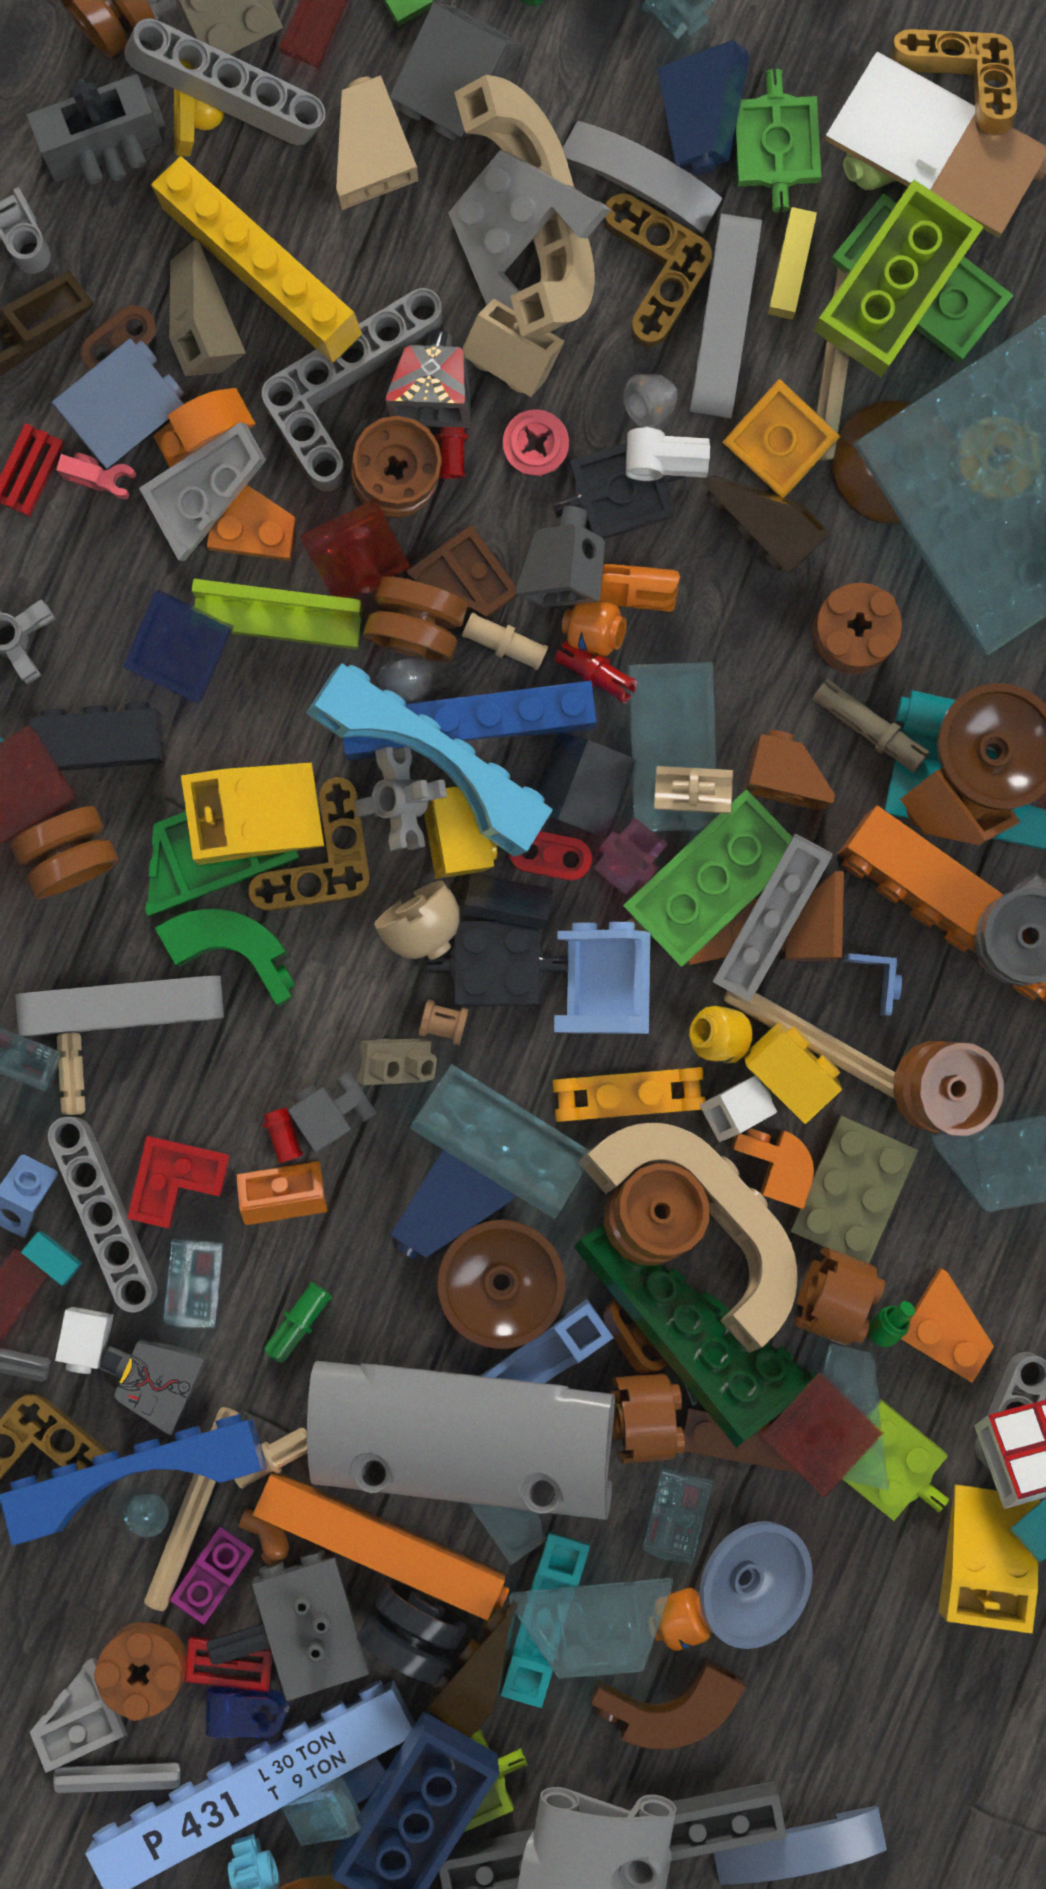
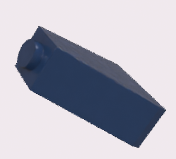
[657,40,750,175]
[390,1147,516,1259]

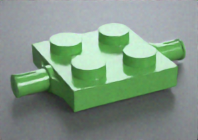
[735,69,821,213]

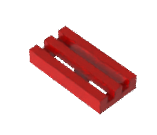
[0,423,66,517]
[184,1636,273,1692]

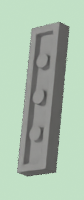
[713,833,833,1002]

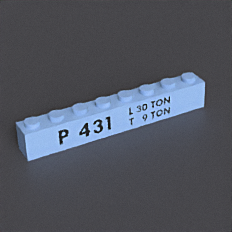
[85,1680,416,1889]

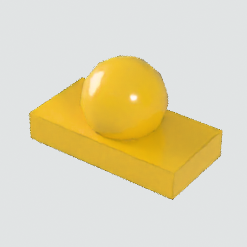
[174,59,225,156]

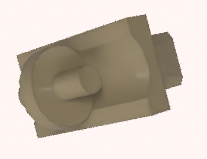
[356,1038,437,1085]

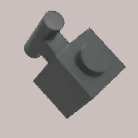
[288,1071,377,1153]

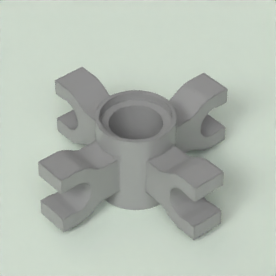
[0,599,55,685]
[354,747,447,851]

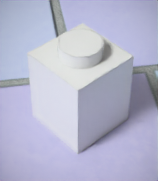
[700,1076,777,1142]
[55,1307,114,1374]

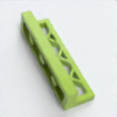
[192,579,364,650]

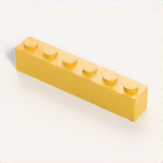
[151,156,362,363]

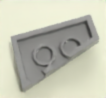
[139,422,266,561]

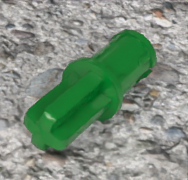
[264,1281,332,1363]

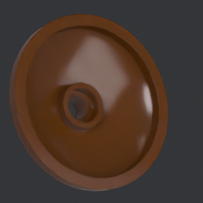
[832,401,956,525]
[937,683,1046,810]
[437,1220,565,1349]

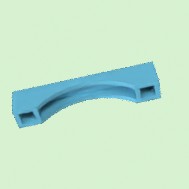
[306,663,553,857]

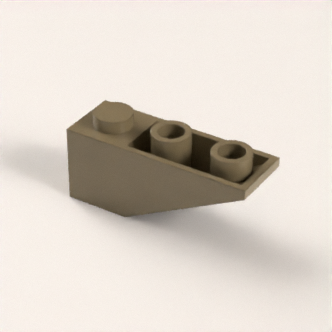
[169,240,246,376]

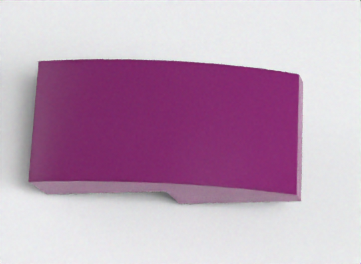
[169,1527,254,1626]

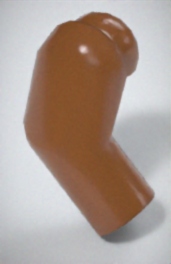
[238,1507,289,1567]

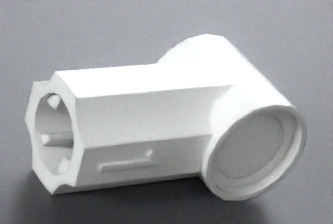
[626,428,710,481]

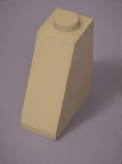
[336,75,418,210]

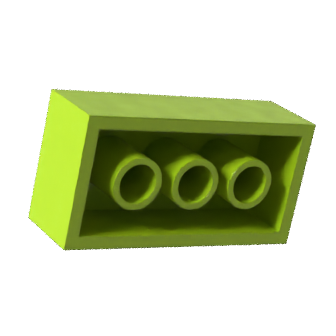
[813,179,984,377]

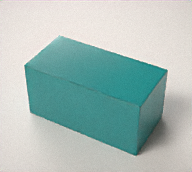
[21,1230,83,1286]

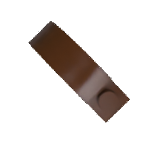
[590,1658,745,1749]

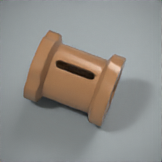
[419,999,469,1046]

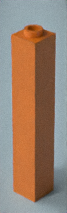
[253,1471,509,1621]

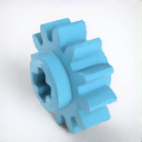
[228,1834,279,1889]

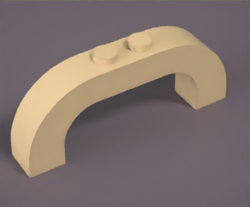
[454,75,595,337]
[578,1123,798,1352]

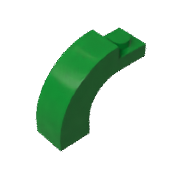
[155,909,296,1006]

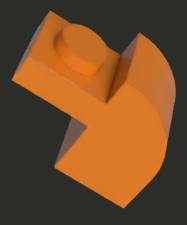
[153,388,256,468]
[730,1128,814,1209]

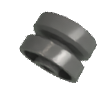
[973,887,1046,986]

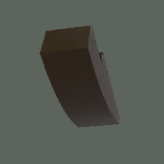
[0,271,94,376]

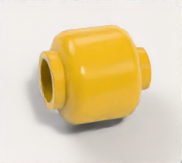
[689,1006,752,1063]

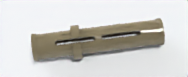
[812,679,930,774]

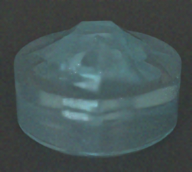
[123,1493,169,1537]

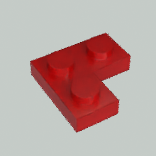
[127,1136,231,1228]

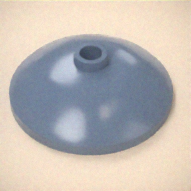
[699,1521,813,1649]

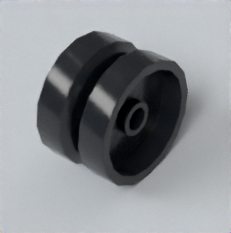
[356,1581,467,1684]

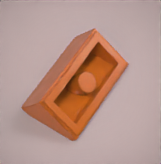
[236,1161,327,1225]

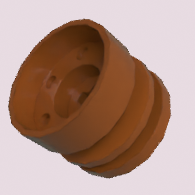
[351,416,442,519]

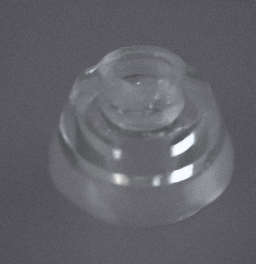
[623,374,677,429]
[377,657,433,704]

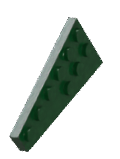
[574,1224,825,1448]

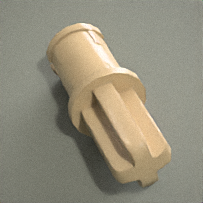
[234,1428,307,1489]

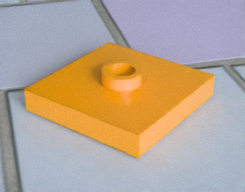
[723,379,841,498]

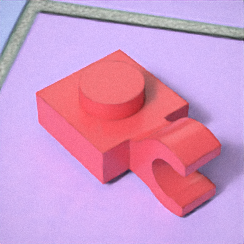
[56,453,136,499]

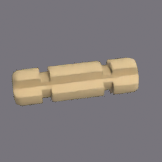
[57,1032,85,1115]

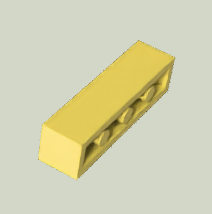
[768,207,817,320]

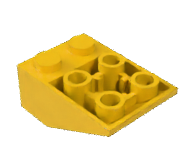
[181,763,324,865]
[938,1484,1040,1633]

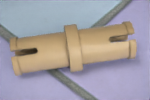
[462,612,548,671]

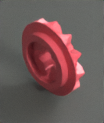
[503,410,569,477]

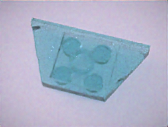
[930,1115,1046,1212]
[509,1578,673,1679]

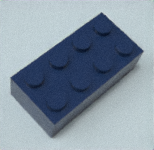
[333,1711,500,1889]

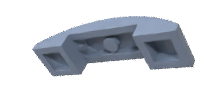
[714,1805,887,1884]

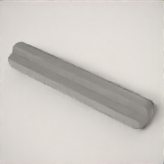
[53,1762,181,1793]

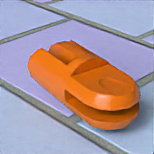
[599,564,680,612]

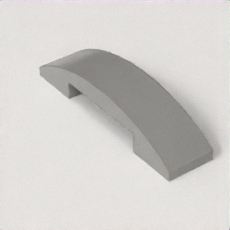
[563,121,722,236]

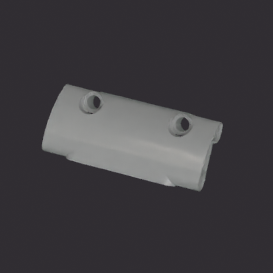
[307,1361,615,1520]
[517,1787,677,1889]

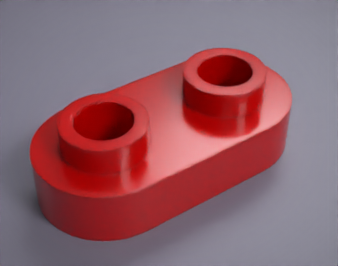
[509,831,592,881]

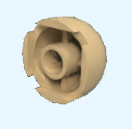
[374,880,460,960]

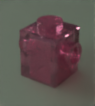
[594,818,668,895]

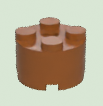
[812,583,902,674]
[794,1247,885,1346]
[610,1373,685,1464]
[94,1622,187,1721]

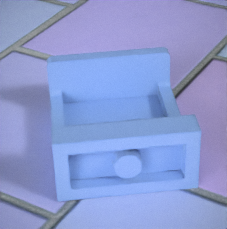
[554,922,650,1034]

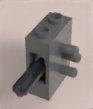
[26,73,166,184]
[207,1549,369,1701]

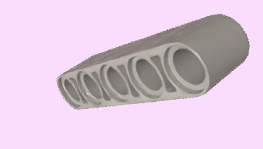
[124,18,326,145]
[690,213,762,418]
[15,976,224,1037]
[48,1116,158,1313]

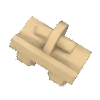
[654,766,733,814]

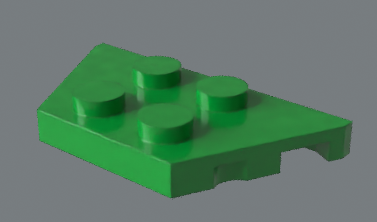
[145,812,300,917]

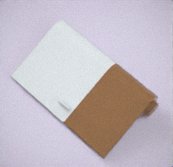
[824,52,1046,238]

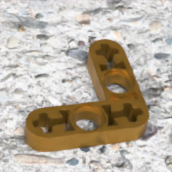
[891,29,1017,135]
[604,194,712,348]
[249,777,370,911]
[0,1393,110,1480]

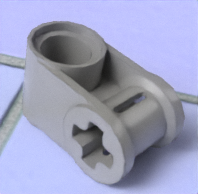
[0,187,51,274]

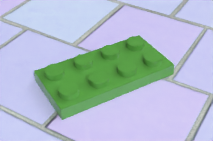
[830,193,1014,363]
[623,789,793,967]

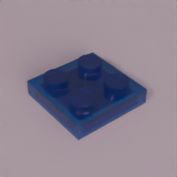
[123,590,234,703]

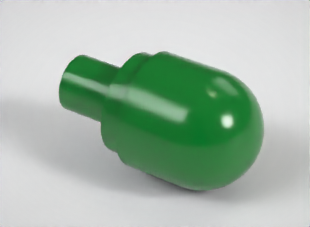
[868,1301,915,1347]

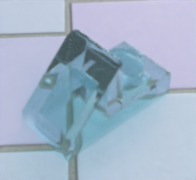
[282,1777,361,1846]

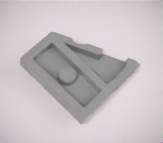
[29,1658,127,1773]

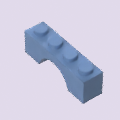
[480,1299,613,1383]

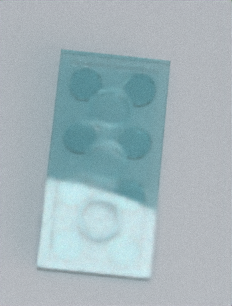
[629,662,718,833]
[410,1064,590,1219]

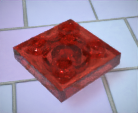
[300,499,410,598]
[0,726,76,843]
[762,1373,885,1497]

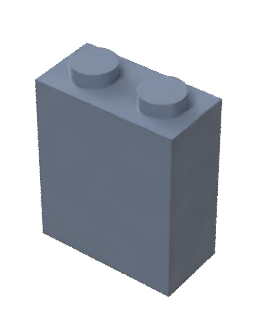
[51,338,184,469]

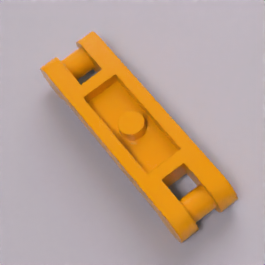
[552,1067,706,1122]

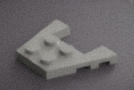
[448,150,611,310]

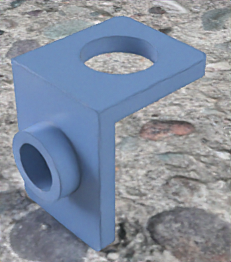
[843,953,902,1016]
[0,1155,58,1238]

